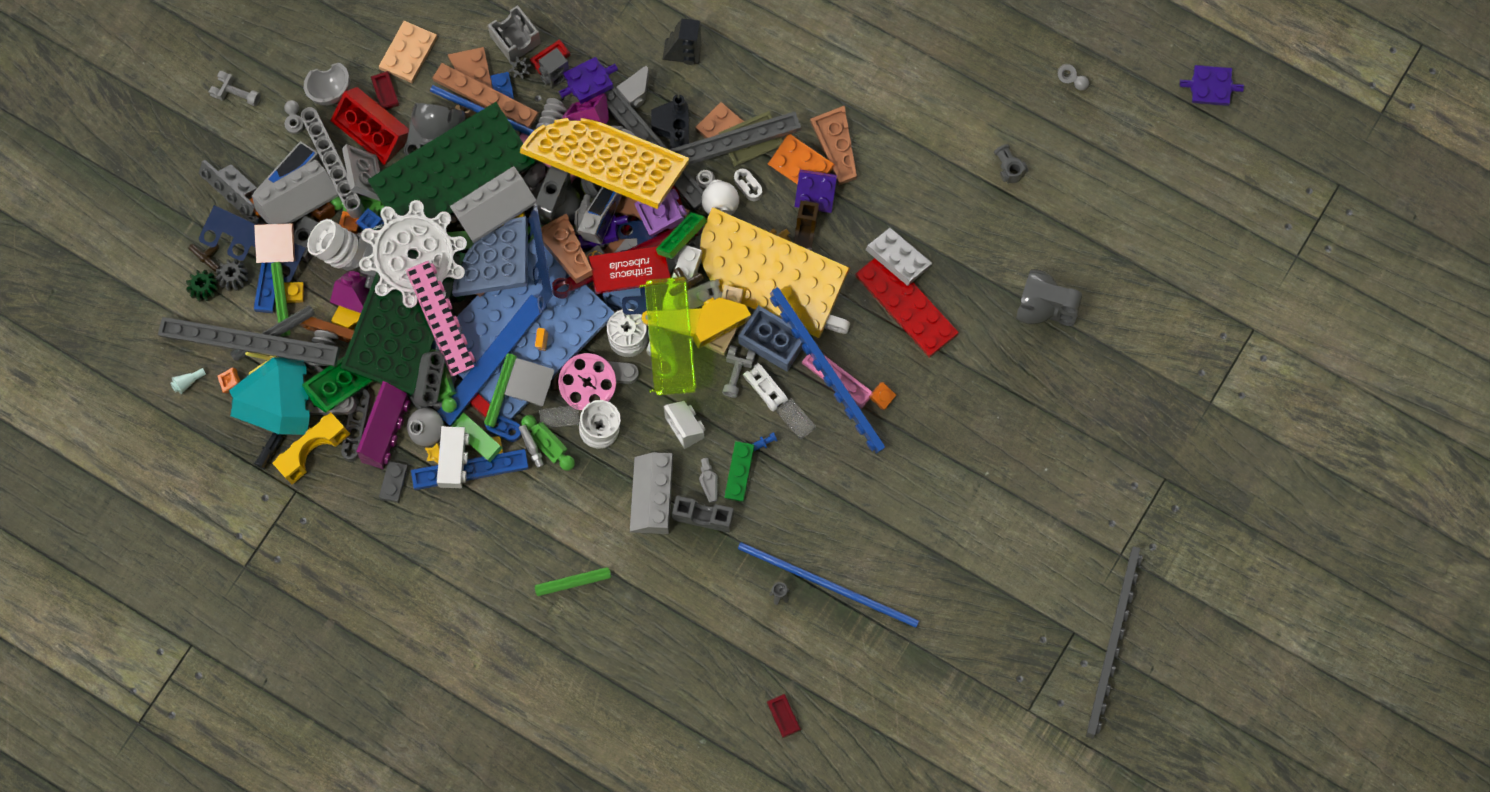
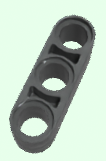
[414,351,445,407]

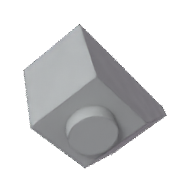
[617,66,649,108]

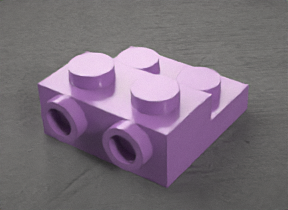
[634,189,687,237]

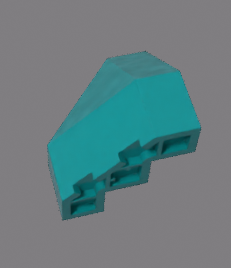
[229,357,310,435]

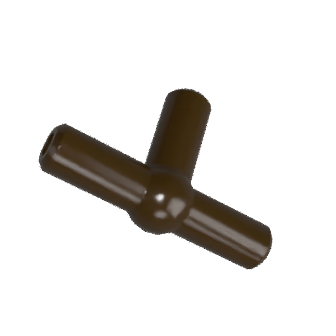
[188,244,220,272]
[670,267,703,296]

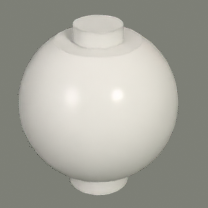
[702,180,739,215]

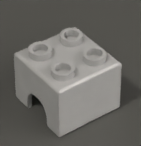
[488,5,541,62]

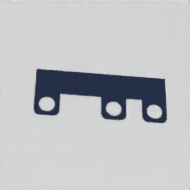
[528,204,553,314]
[199,205,306,282]
[617,221,663,315]

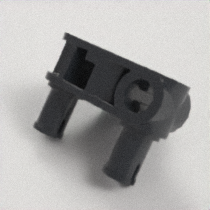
[651,94,689,149]

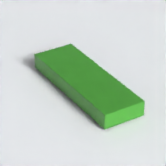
[451,412,503,462]

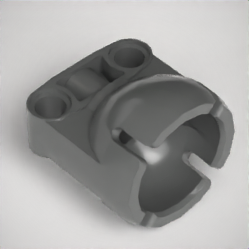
[404,103,466,156]
[528,166,581,226]
[1016,269,1082,326]

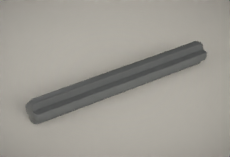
[230,305,315,361]

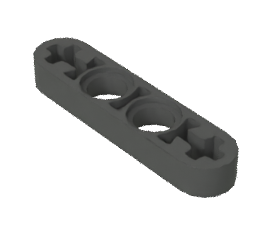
[341,389,371,462]

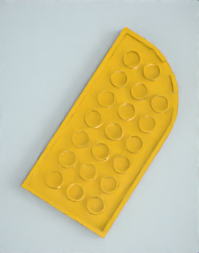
[520,118,689,209]
[700,207,850,338]

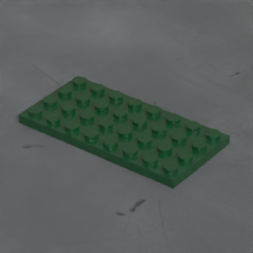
[367,102,536,218]
[340,250,465,396]

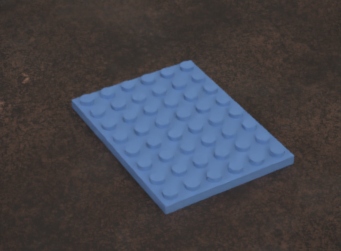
[431,239,614,420]

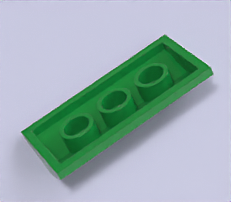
[302,357,373,413]

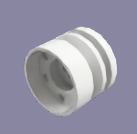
[307,219,359,269]
[607,309,648,357]
[579,400,621,449]

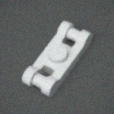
[743,363,788,412]

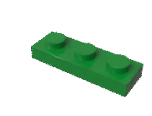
[656,212,707,259]
[724,441,755,502]

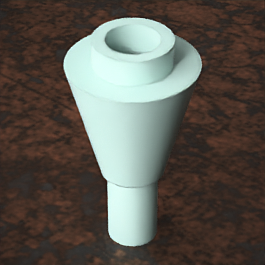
[170,368,206,394]

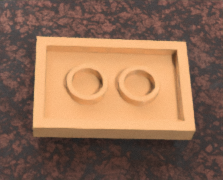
[379,21,437,83]

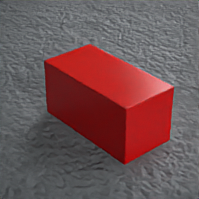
[470,394,490,418]

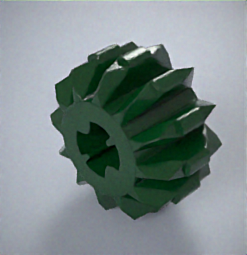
[186,269,218,302]

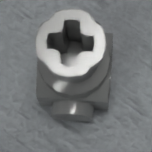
[994,144,1028,184]

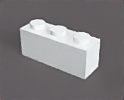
[437,426,469,488]

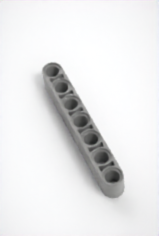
[301,107,365,218]

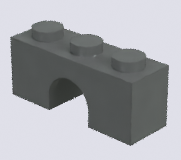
[672,496,734,533]

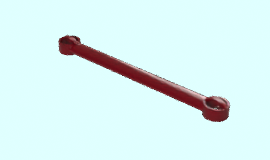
[552,227,703,299]

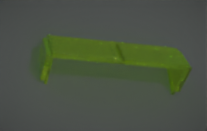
[640,277,696,395]

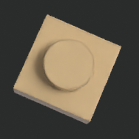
[721,285,744,303]

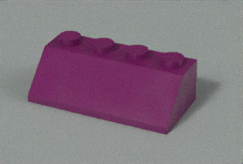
[356,381,411,469]

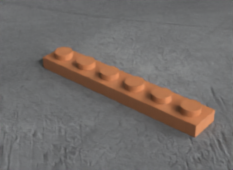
[433,63,538,128]

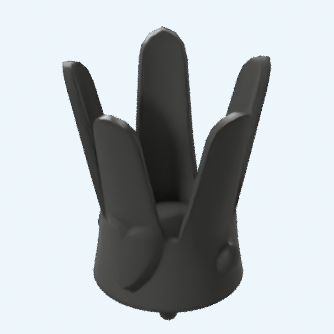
[769,582,789,605]

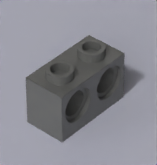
[539,48,569,89]

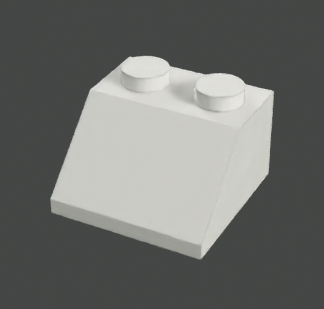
[664,401,705,449]

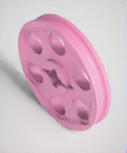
[558,353,616,410]

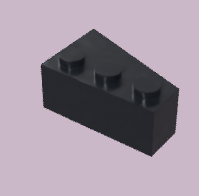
[662,18,702,65]

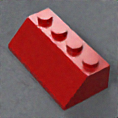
[330,87,409,165]

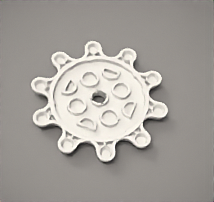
[359,200,467,308]

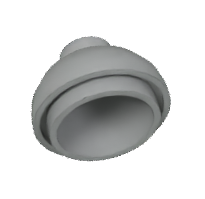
[407,408,444,446]

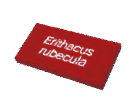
[588,246,671,294]

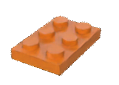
[768,134,835,184]

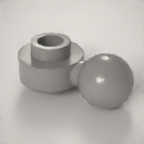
[1057,64,1089,91]
[284,100,304,134]

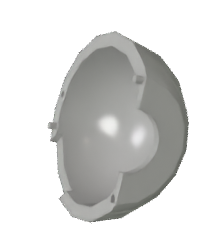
[304,63,350,106]

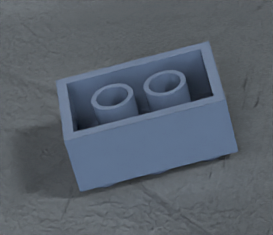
[738,305,803,372]

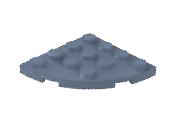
[452,216,528,297]

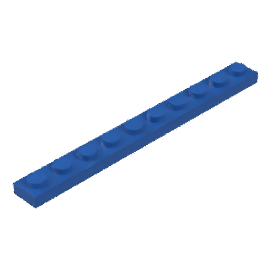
[769,287,885,454]

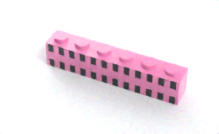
[405,260,475,376]

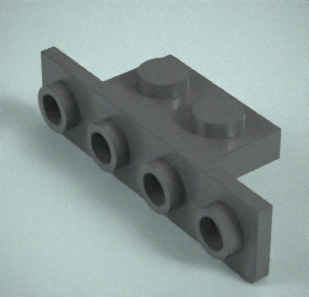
[199,160,257,217]

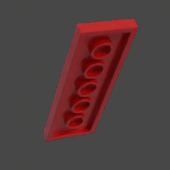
[855,258,959,358]

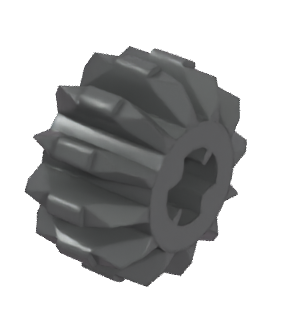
[216,259,248,291]

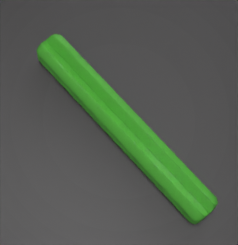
[271,262,290,337]
[484,353,517,427]
[535,567,611,596]

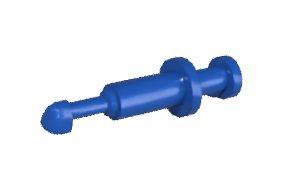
[752,433,778,451]

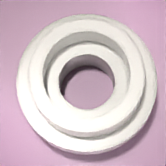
[696,170,715,188]

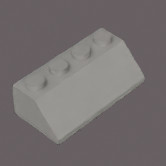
[252,160,339,224]
[450,166,536,243]
[630,452,673,534]

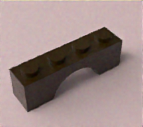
[793,200,819,250]

